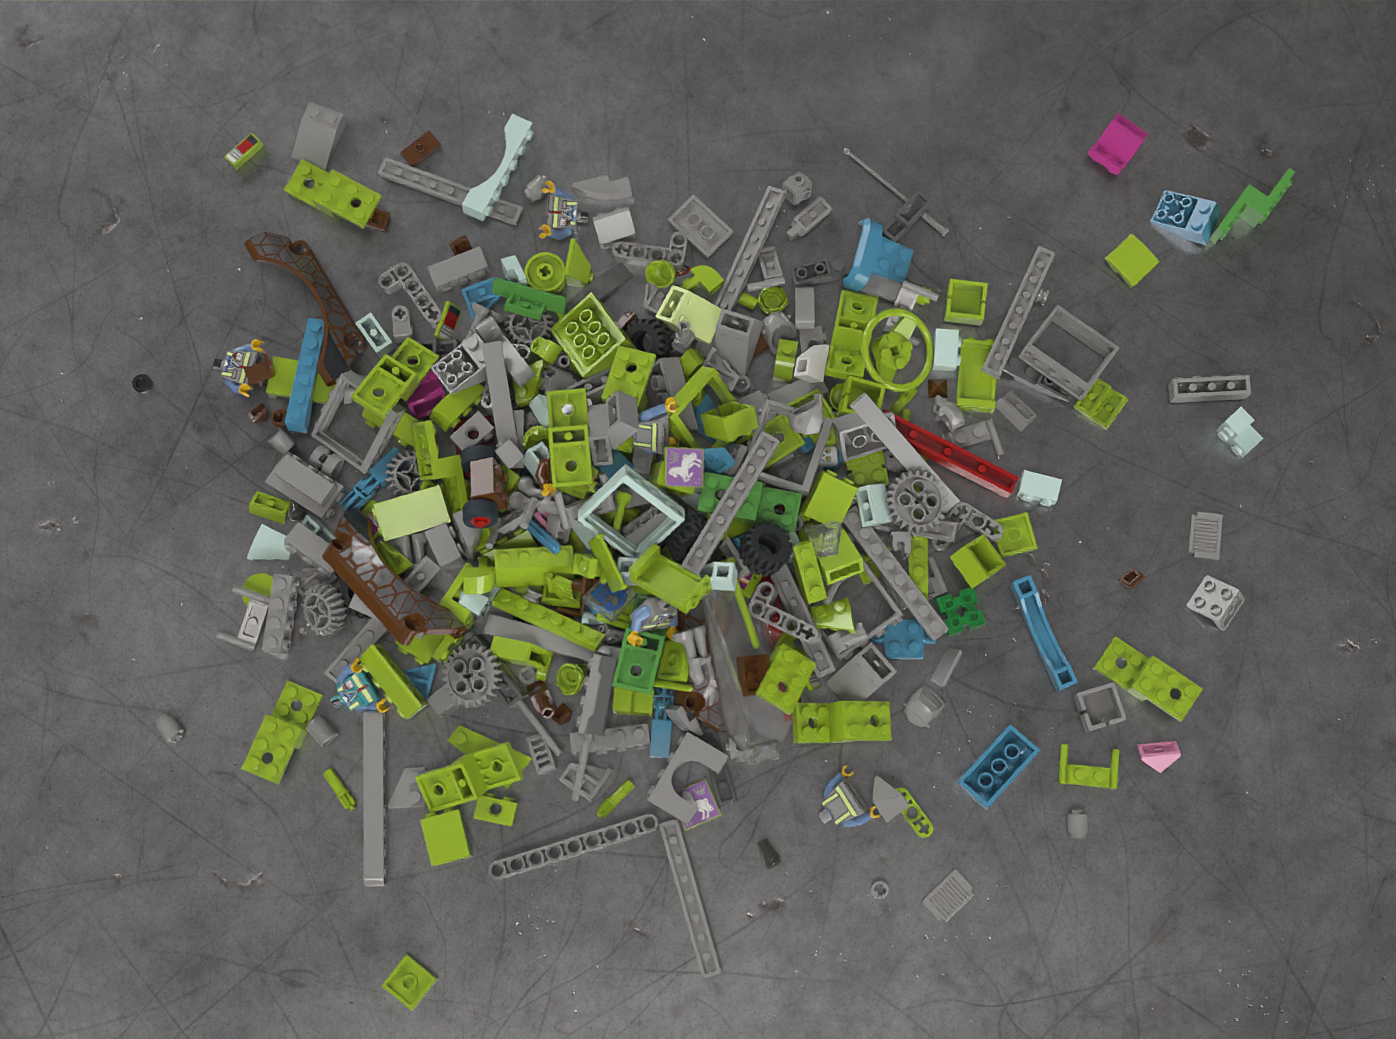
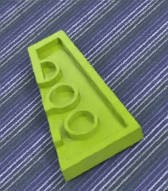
[447,725,532,789]

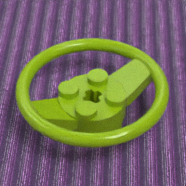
[861,308,934,392]

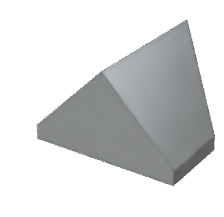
[873,776,909,823]

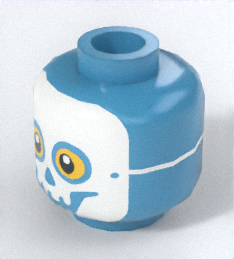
[819,445,844,471]

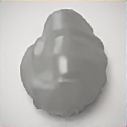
[932,395,965,432]

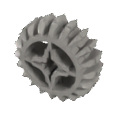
[504,310,554,348]
[385,450,436,497]
[301,583,347,636]

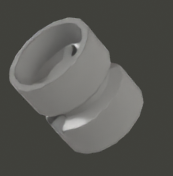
[308,444,345,479]

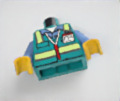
[330,658,390,713]

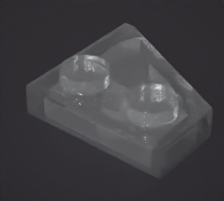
[804,521,842,557]

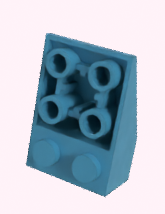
[1150,190,1221,245]

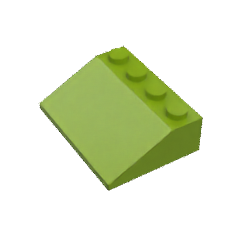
[550,292,637,379]

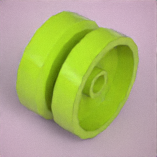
[525,252,567,295]

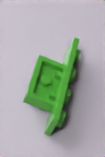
[492,277,567,321]

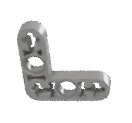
[932,502,1003,551]

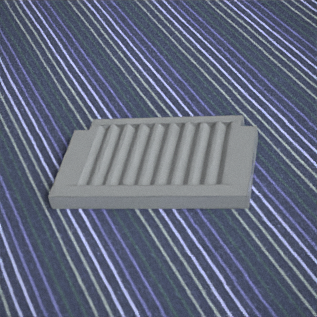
[1188,512,1223,560]
[921,869,974,922]

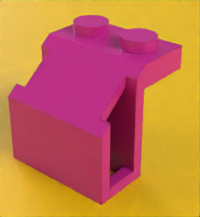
[1087,113,1149,175]
[407,370,446,419]

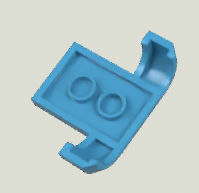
[842,218,913,292]

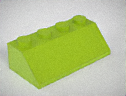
[362,408,441,450]
[494,545,574,588]
[359,643,428,720]

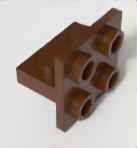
[736,654,771,697]

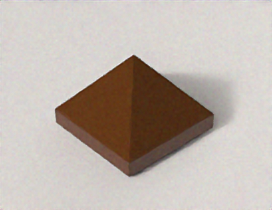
[449,234,472,256]
[928,379,948,398]
[248,403,268,422]
[1118,568,1145,589]
[551,703,573,725]

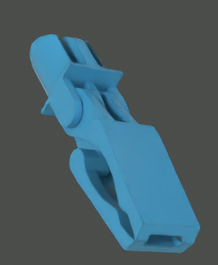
[339,447,409,511]
[650,674,674,759]

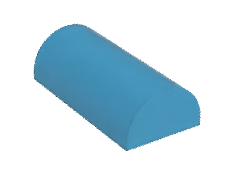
[958,724,1040,809]

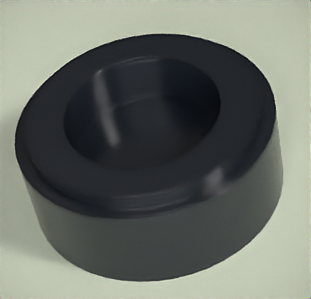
[132,374,153,394]

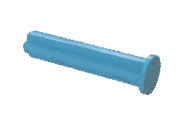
[519,518,561,554]

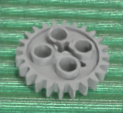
[885,470,948,533]
[442,644,503,707]

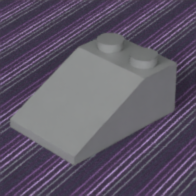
[291,102,347,171]
[832,413,896,462]

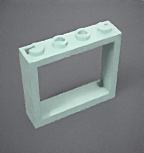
[578,464,685,558]

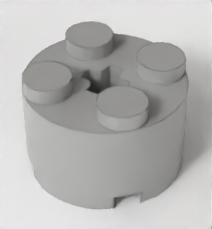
[539,364,576,396]

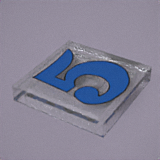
[582,580,637,623]

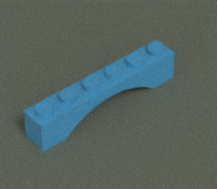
[285,318,324,433]
[1009,575,1078,692]

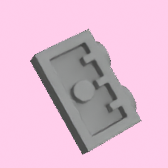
[1187,575,1245,631]

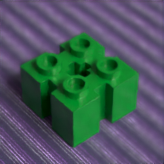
[934,588,986,638]

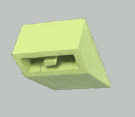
[655,285,722,345]

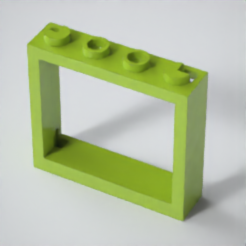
[666,366,738,448]

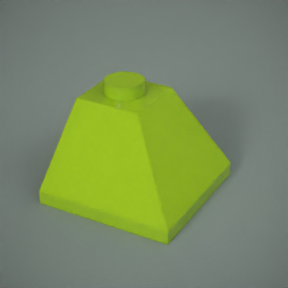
[564,239,595,288]

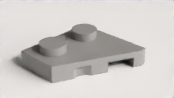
[643,282,680,315]
[559,763,613,802]
[388,767,426,809]

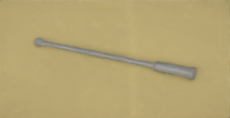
[843,148,950,237]

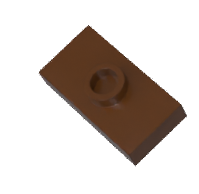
[400,130,441,167]

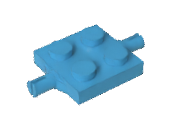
[870,620,937,659]

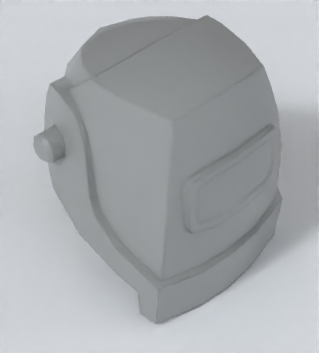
[761,311,799,356]
[789,394,823,435]
[903,684,946,728]

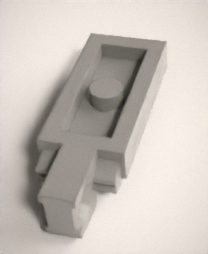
[786,196,833,241]

